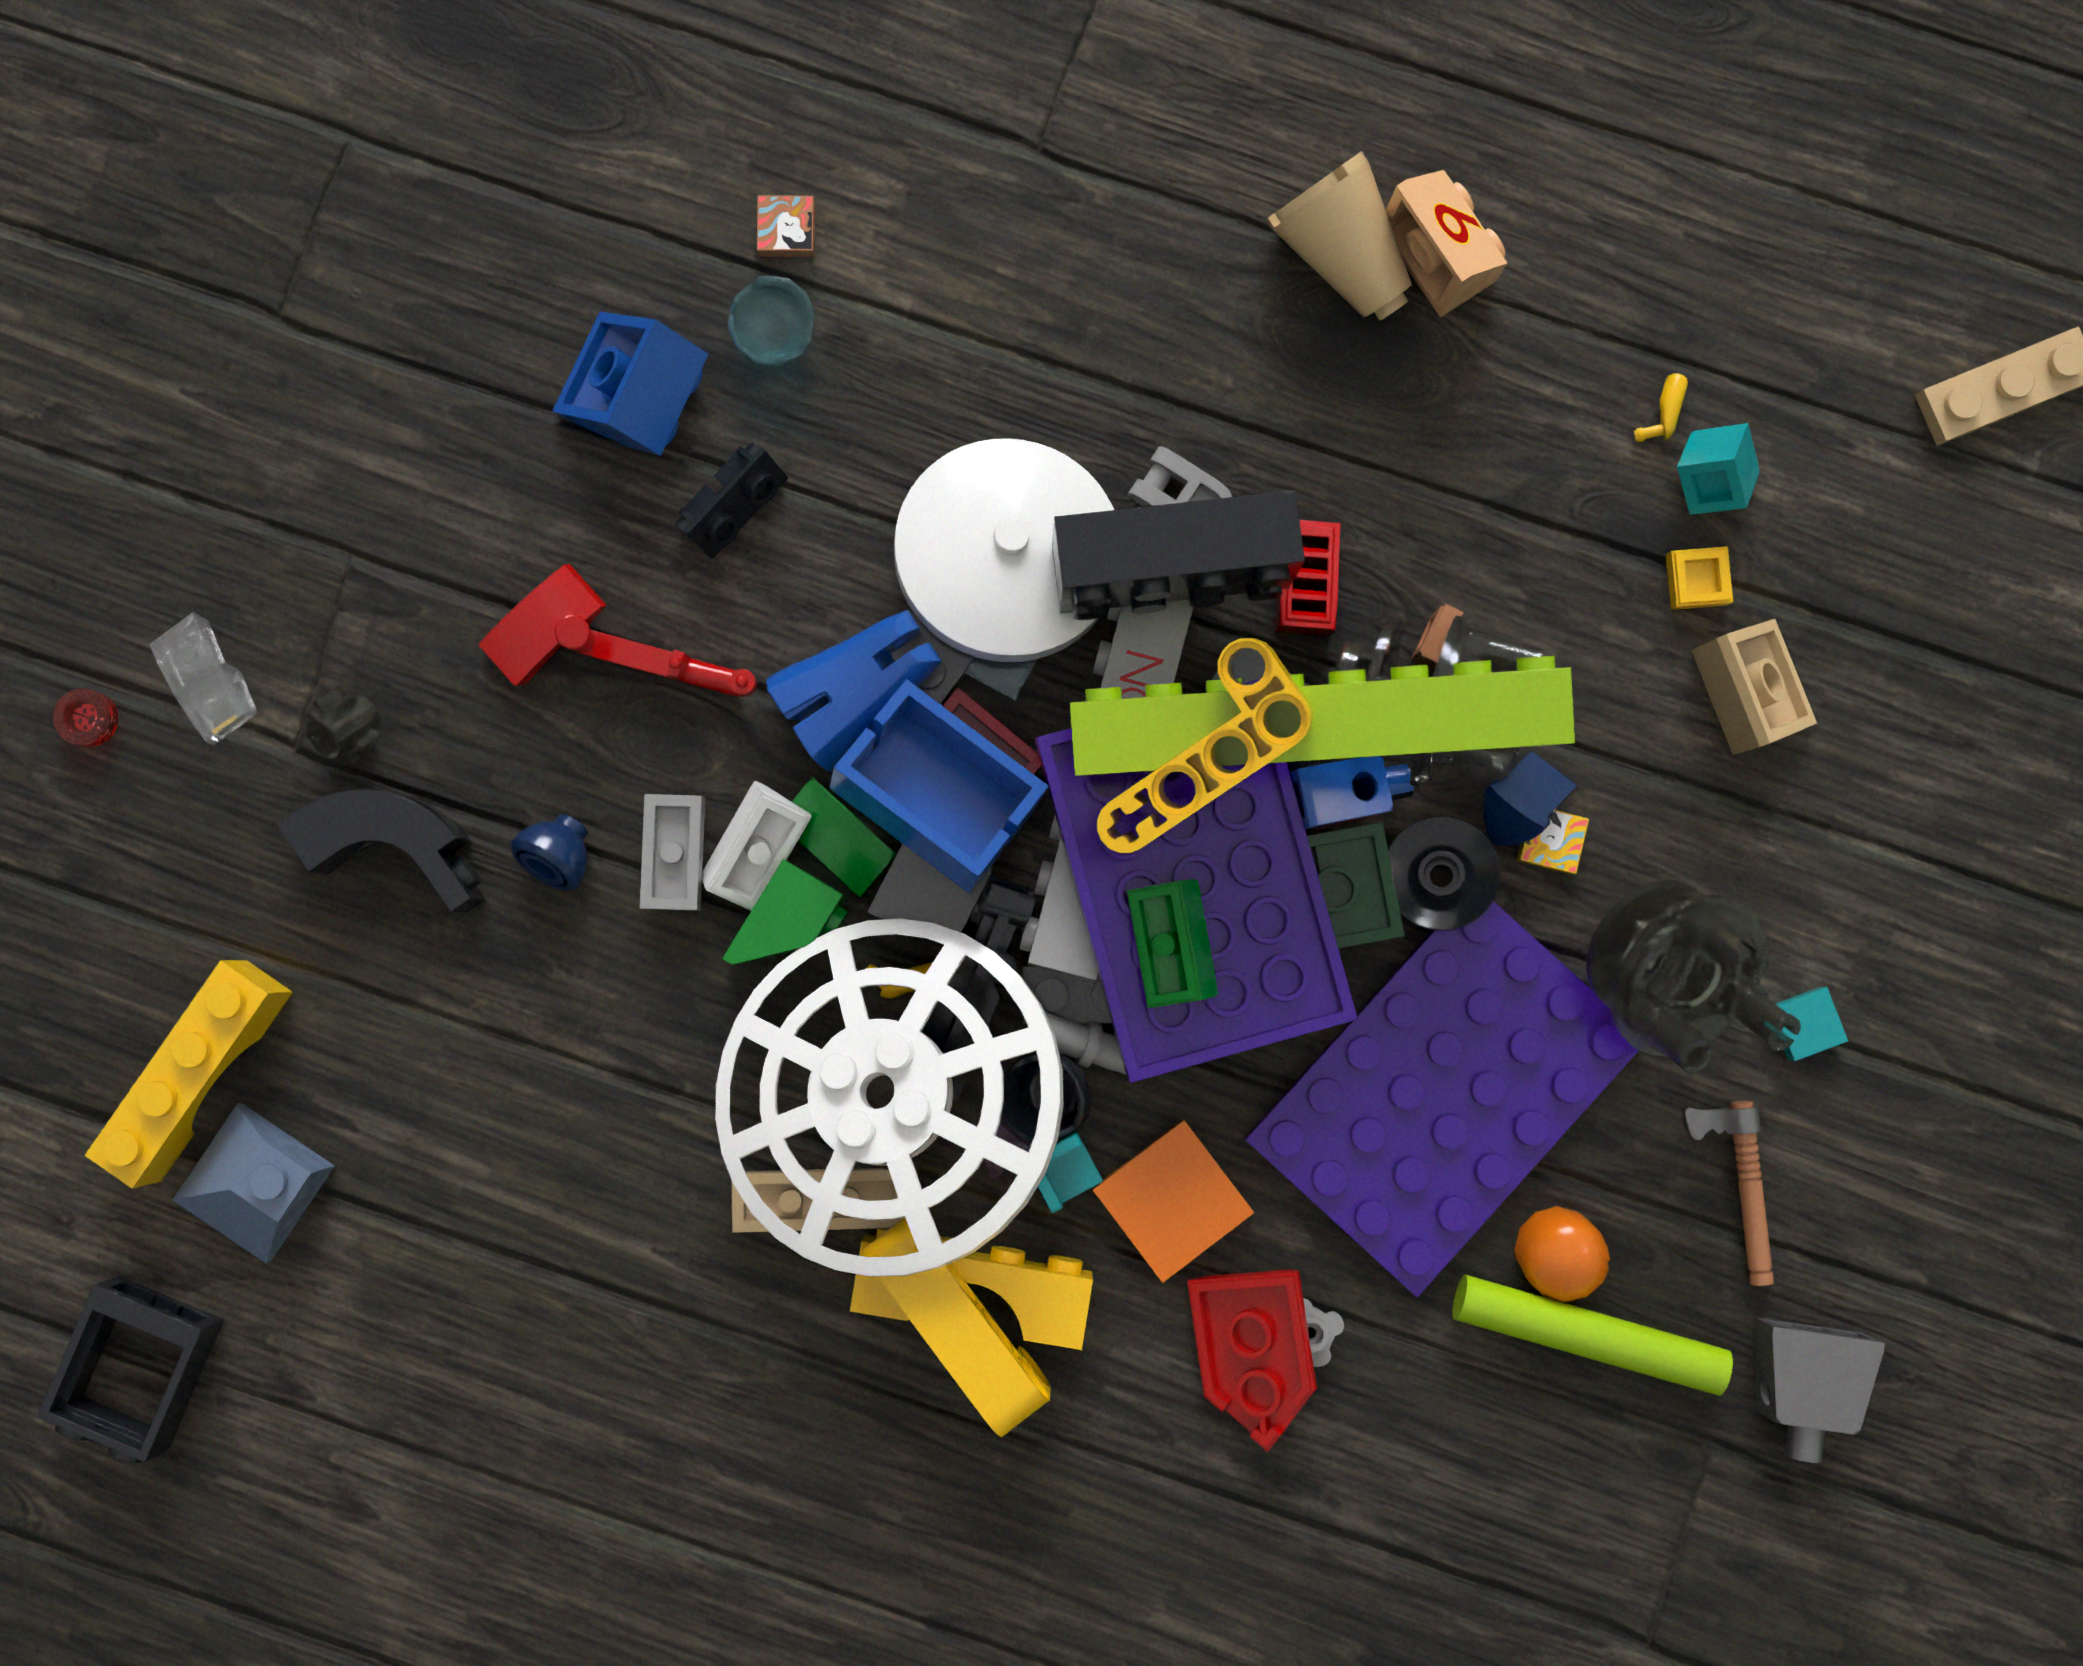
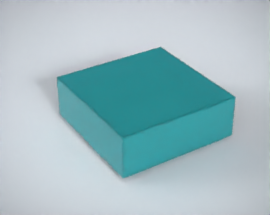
[1767,987,1848,1061]

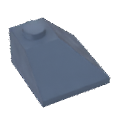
[172,1103,335,1264]

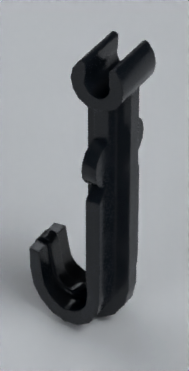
[922,875,1036,1113]

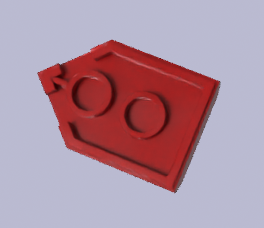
[1187,1269,1317,1452]

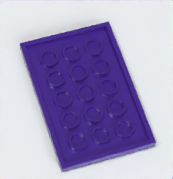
[1035,678,1358,1083]
[1244,901,1647,1297]

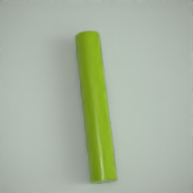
[1452,1274,1733,1396]

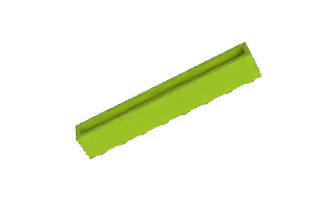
[1070,656,1575,776]

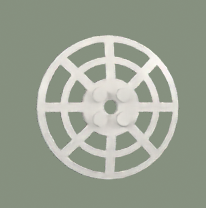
[715,918,1064,1277]

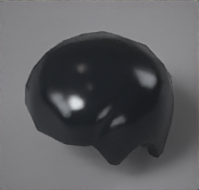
[1001,1054,1092,1141]

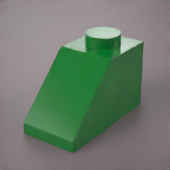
[722,859,849,965]

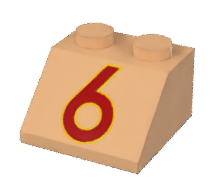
[1386,170,1508,318]

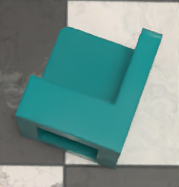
[1677,423,1760,515]
[1038,1129,1103,1213]

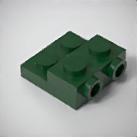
[1307,822,1405,948]

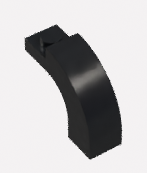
[276,789,485,913]

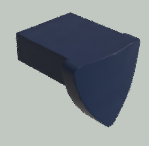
[1483,751,1577,845]

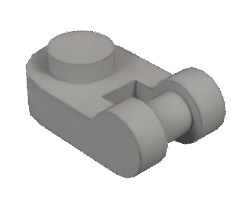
[1128,446,1232,507]

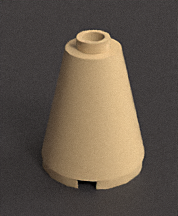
[1266,151,1412,320]

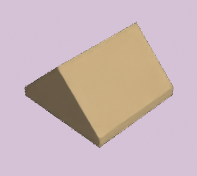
[1691,619,1817,755]

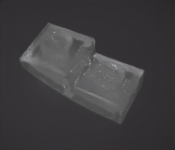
[149,612,258,745]

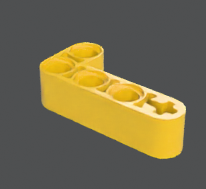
[1097,638,1313,853]
[862,1217,1051,1437]

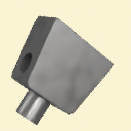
[1753,1317,1885,1463]

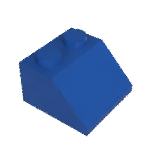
[552,312,709,456]

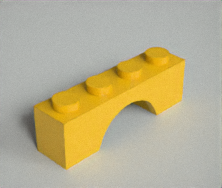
[84,960,293,1189]
[850,1228,1093,1350]

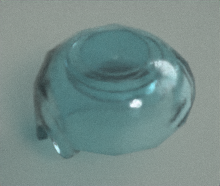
[728,276,816,367]

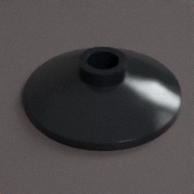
[1388,817,1500,931]

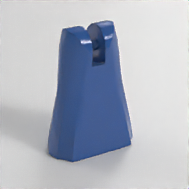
[766,610,942,772]

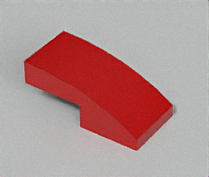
[478,564,607,687]

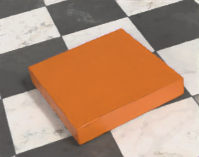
[1092,1119,1254,1283]

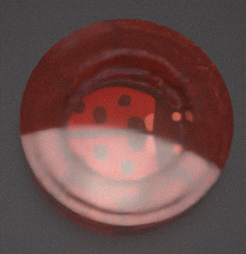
[53,688,119,747]

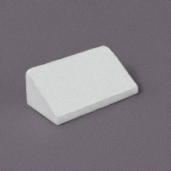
[702,781,812,911]

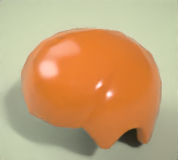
[1514,1206,1610,1303]

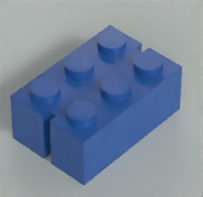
[830,679,1049,894]

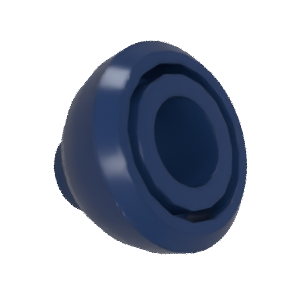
[510,814,588,891]

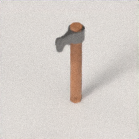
[1684,1101,1774,1286]

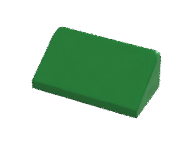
[792,777,897,898]
[1127,879,1218,1008]

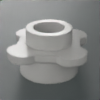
[1303,1298,1344,1367]

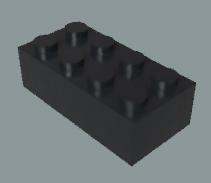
[1052,490,1305,620]

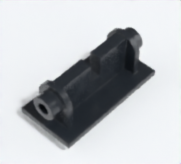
[675,442,788,559]

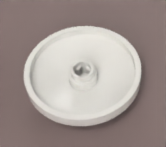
[894,439,1114,662]

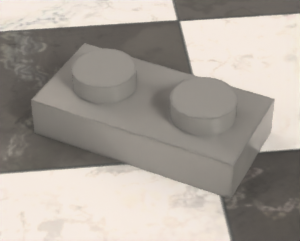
[640,794,705,911]

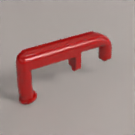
[555,614,758,697]

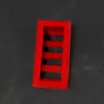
[1275,520,1341,636]

